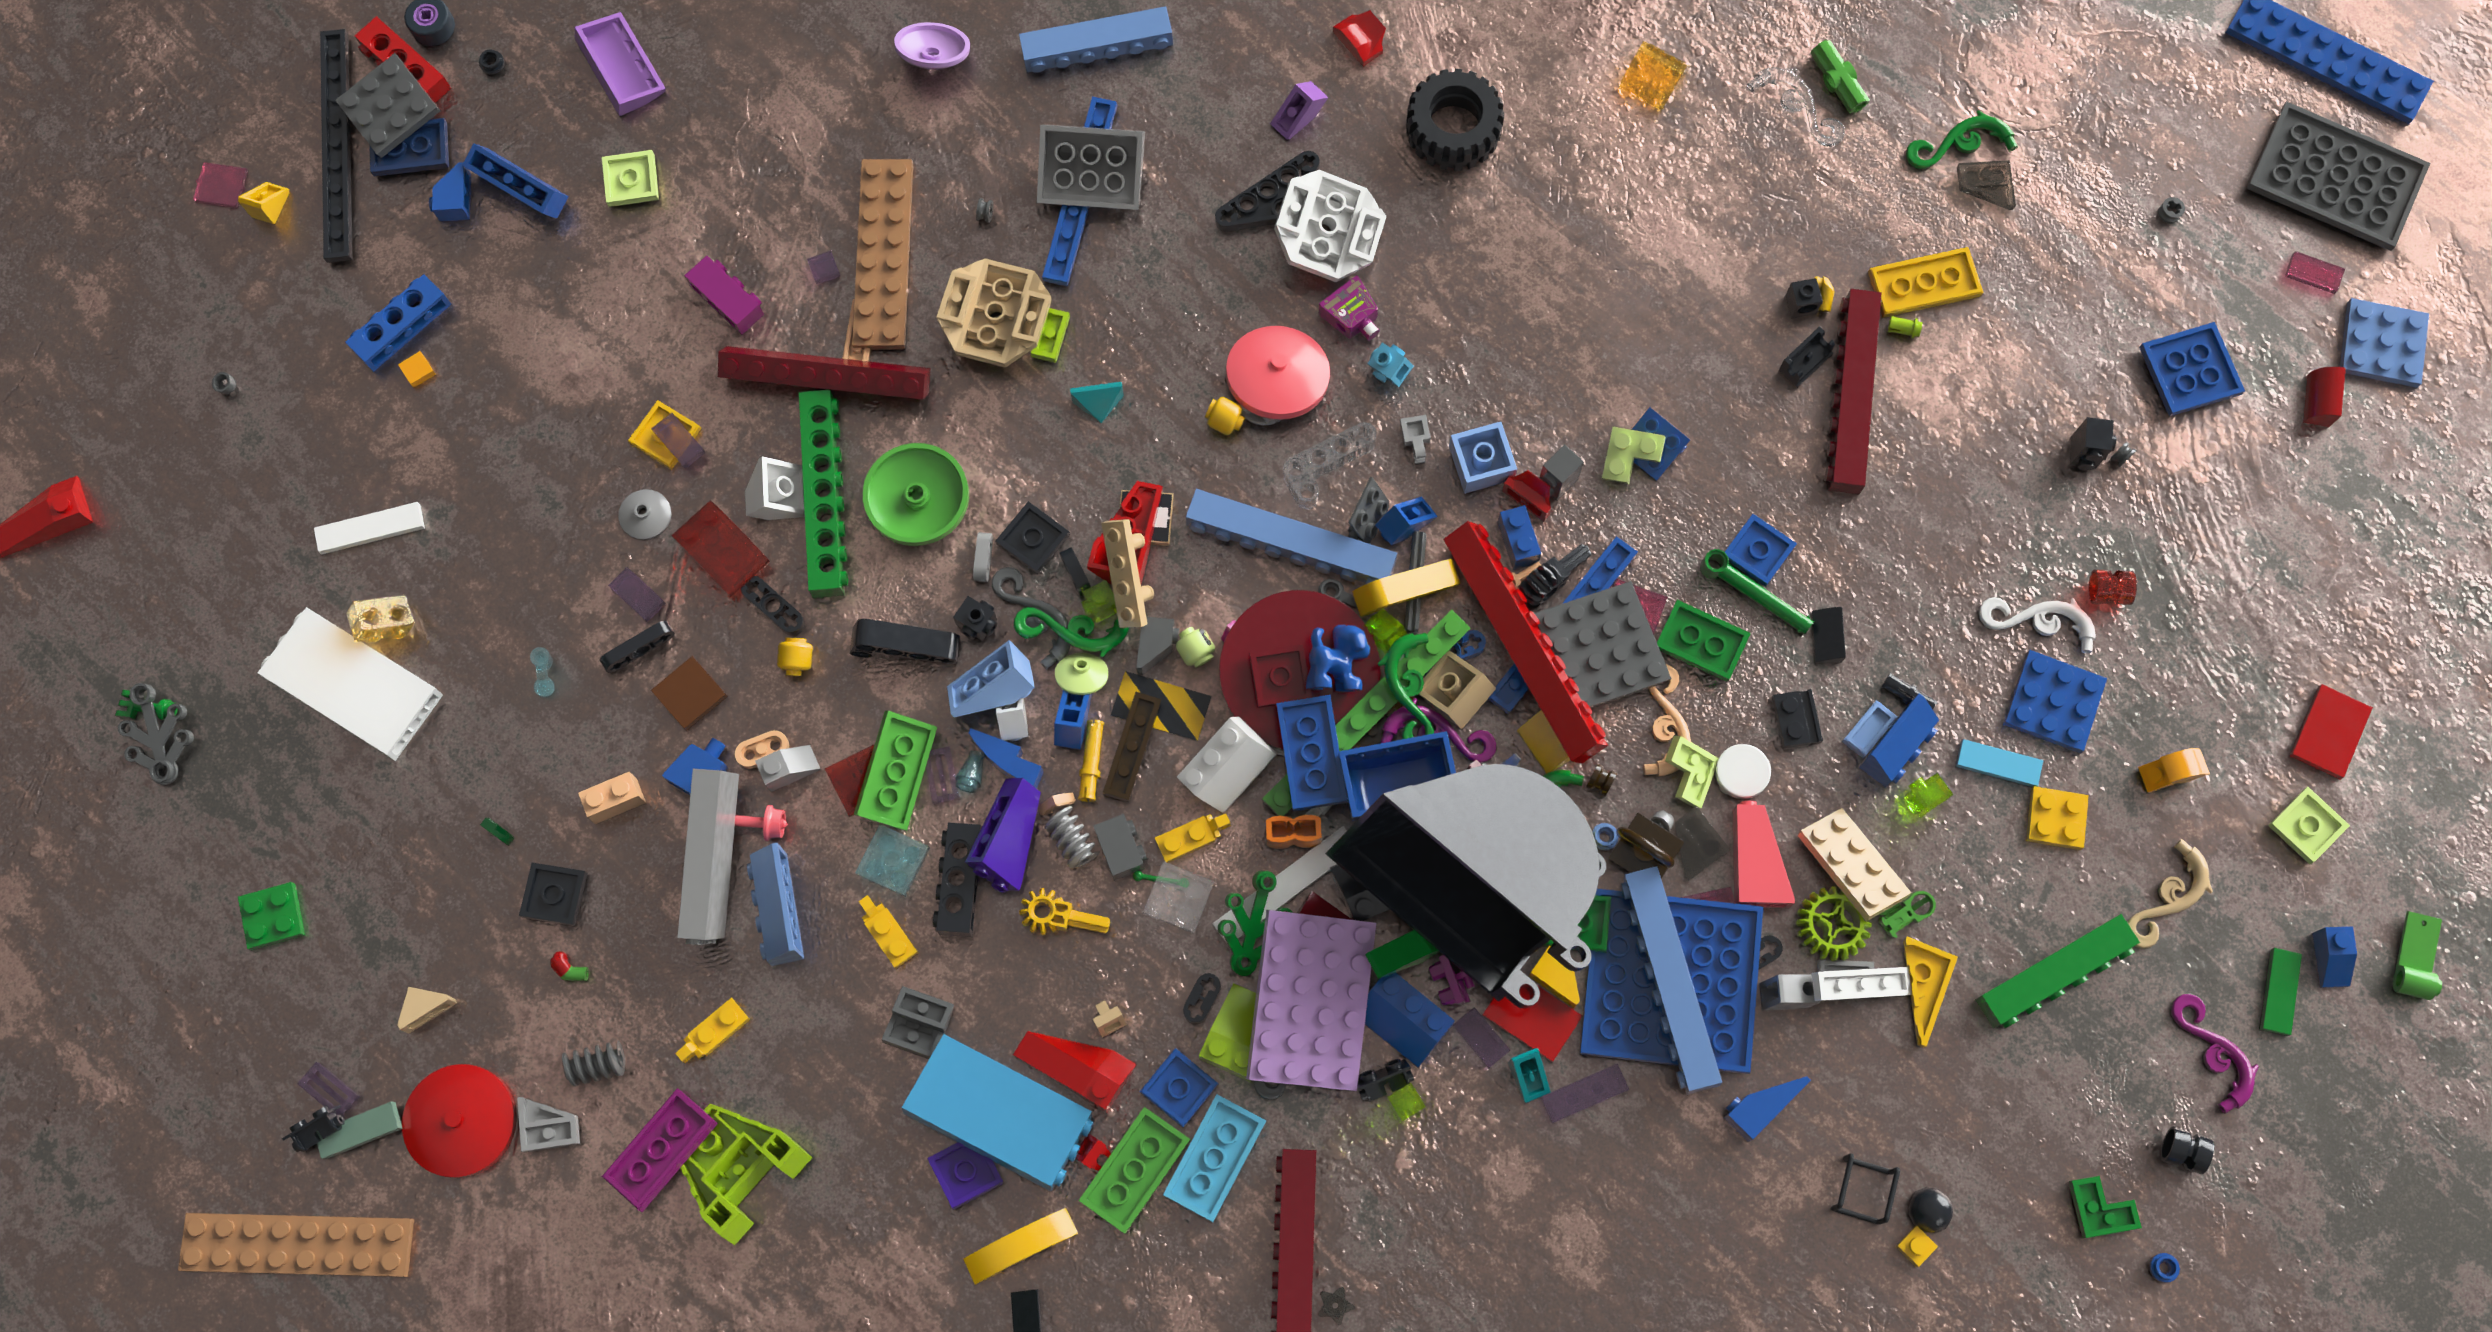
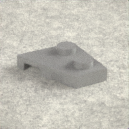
[517,1097,580,1153]

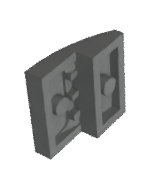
[882,986,954,1059]

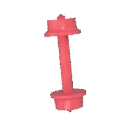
[735,805,788,842]

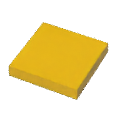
[627,400,701,470]

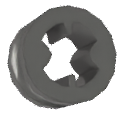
[2158,197,2185,223]
[976,198,994,223]
[2110,442,2137,467]

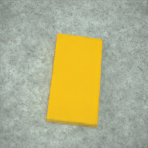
[1868,247,1984,318]

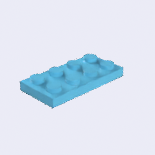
[1163,1094,1266,1223]

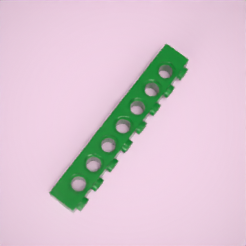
[799,390,848,599]

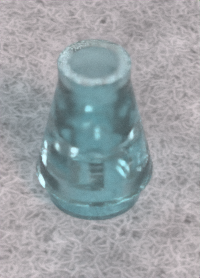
[955,751,985,793]

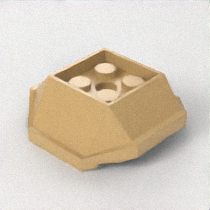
[937,259,1052,368]

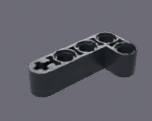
[850,619,960,664]

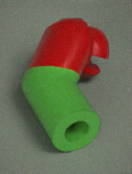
[550,951,589,981]

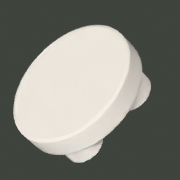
[1715,744,1771,799]

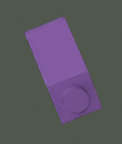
[1270,81,1328,140]

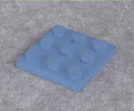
[2340,298,2429,388]

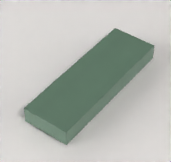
[316,1102,403,1159]

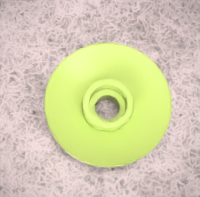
[1055,653,1108,695]

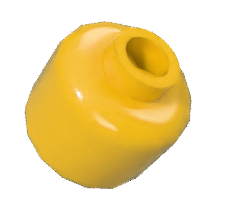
[1205,397,1245,435]
[777,637,813,676]

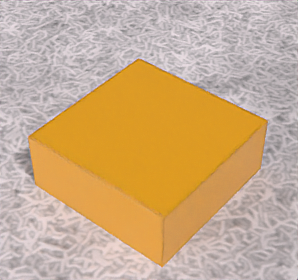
[398,351,436,388]

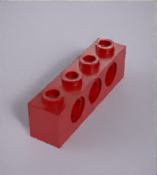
[355,16,452,103]

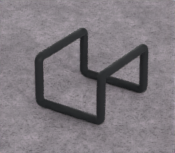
[1831,1153,1900,1225]

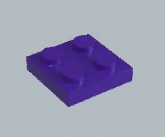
[927,1142,1004,1210]

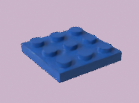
[2139,322,2245,417]
[2003,650,2107,754]

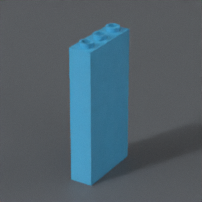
[901,1034,1094,1192]

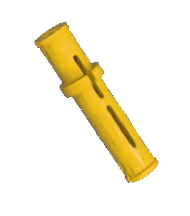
[1078,720,1104,802]

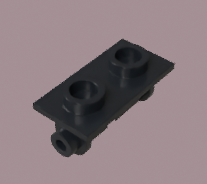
[1357,1059,1414,1102]
[282,1105,345,1152]

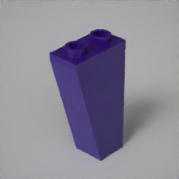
[965,778,1041,893]

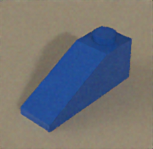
[1054,690,1092,749]
[1724,1076,1811,1142]

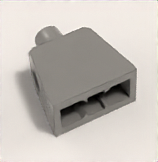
[1759,974,1821,1011]

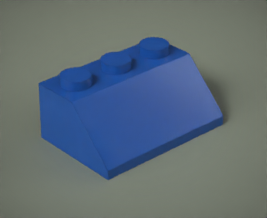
[1859,693,1939,787]
[1365,973,1455,1068]

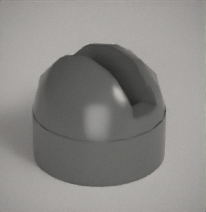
[212,372,236,394]

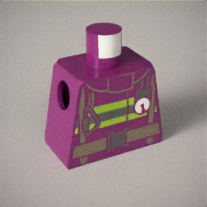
[1318,275,1380,341]

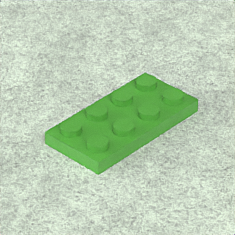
[854,711,937,831]
[1079,1107,1190,1234]

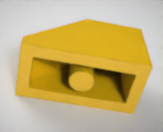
[1528,946,1580,1009]

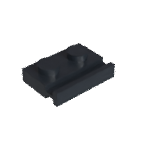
[1772,689,1823,749]

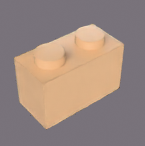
[578,772,646,824]

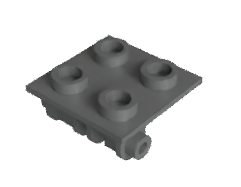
[1348,477,1390,544]

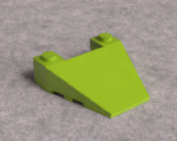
[681,1104,812,1245]

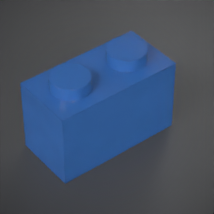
[1497,505,1541,570]

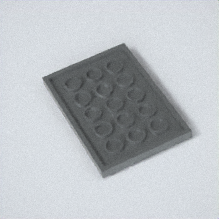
[2247,101,2431,251]

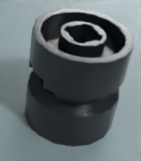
[2160,1126,2215,1174]

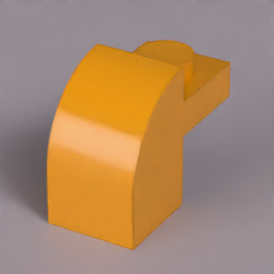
[2138,748,2210,793]

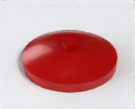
[402,1064,517,1178]

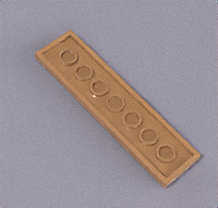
[852,159,913,350]
[178,1213,414,1277]

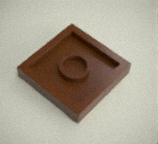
[651,656,728,731]

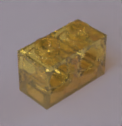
[346,595,415,643]

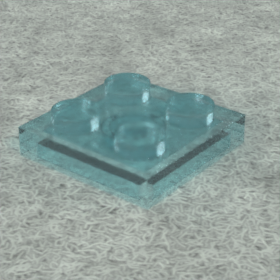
[855,824,930,897]

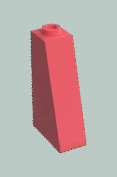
[1732,801,1795,908]

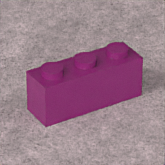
[684,255,764,335]

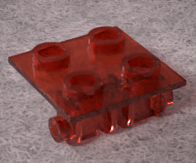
[825,744,874,816]

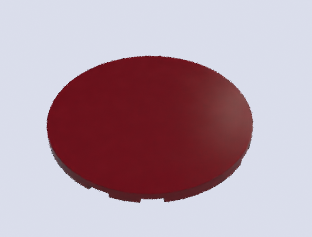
[1219,590,1381,750]

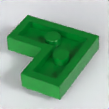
[2069,1176,2142,1239]

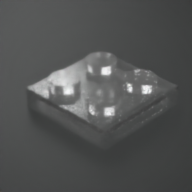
[1143,861,1214,934]

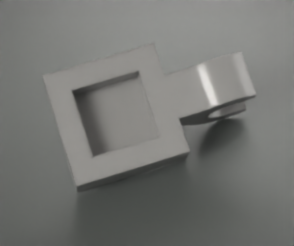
[1400,415,1431,464]

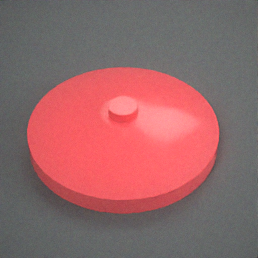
[1226,326,1330,419]

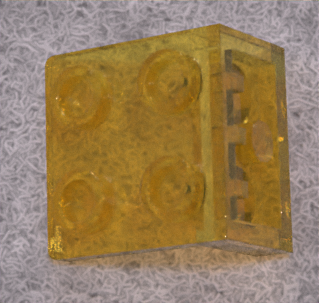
[1619,41,1691,110]

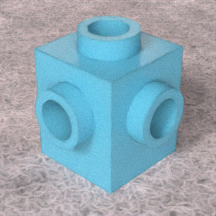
[1367,343,1414,387]

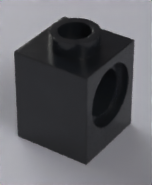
[1785,278,1823,319]

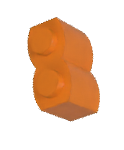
[1266,815,1322,849]

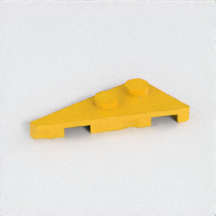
[1903,936,1958,1048]

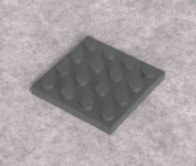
[1534,581,1672,708]

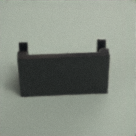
[1779,326,1835,388]

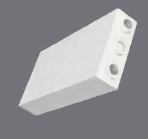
[258,607,443,761]

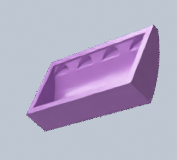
[575,12,666,116]

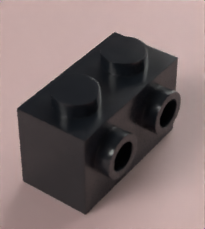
[2070,417,2117,470]

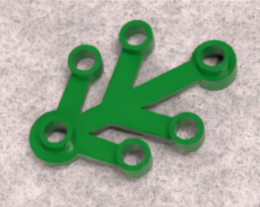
[1218,870,1293,976]

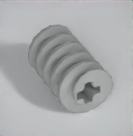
[1045,806,1100,868]

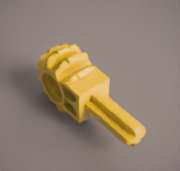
[1019,888,1110,936]

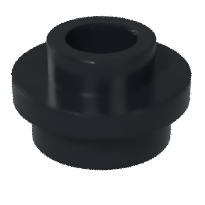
[479,49,505,75]

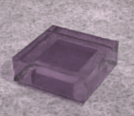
[807,251,840,284]

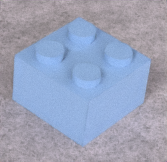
[1449,422,1517,494]

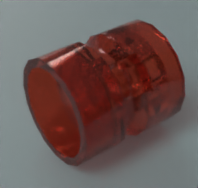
[2088,569,2137,605]

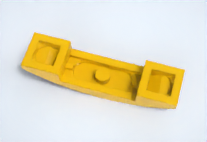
[963,1208,1078,1285]

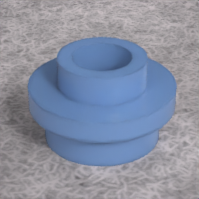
[1592,823,1618,851]

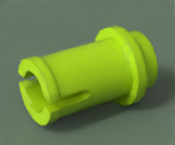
[1887,316,1923,339]

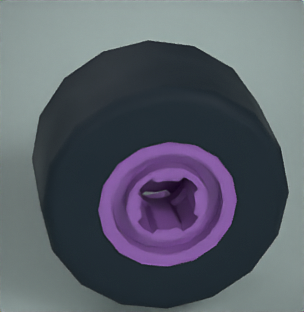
[404,0,455,46]

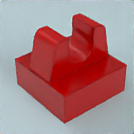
[1075,1134,1111,1171]

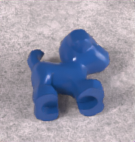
[1306,625,1371,692]

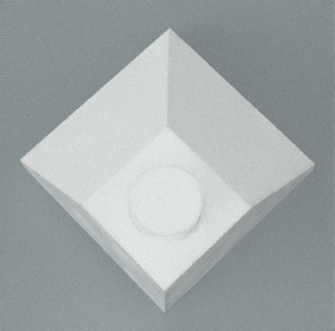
[745,457,805,520]

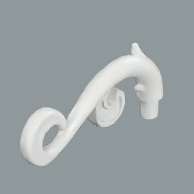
[1978,597,2095,653]

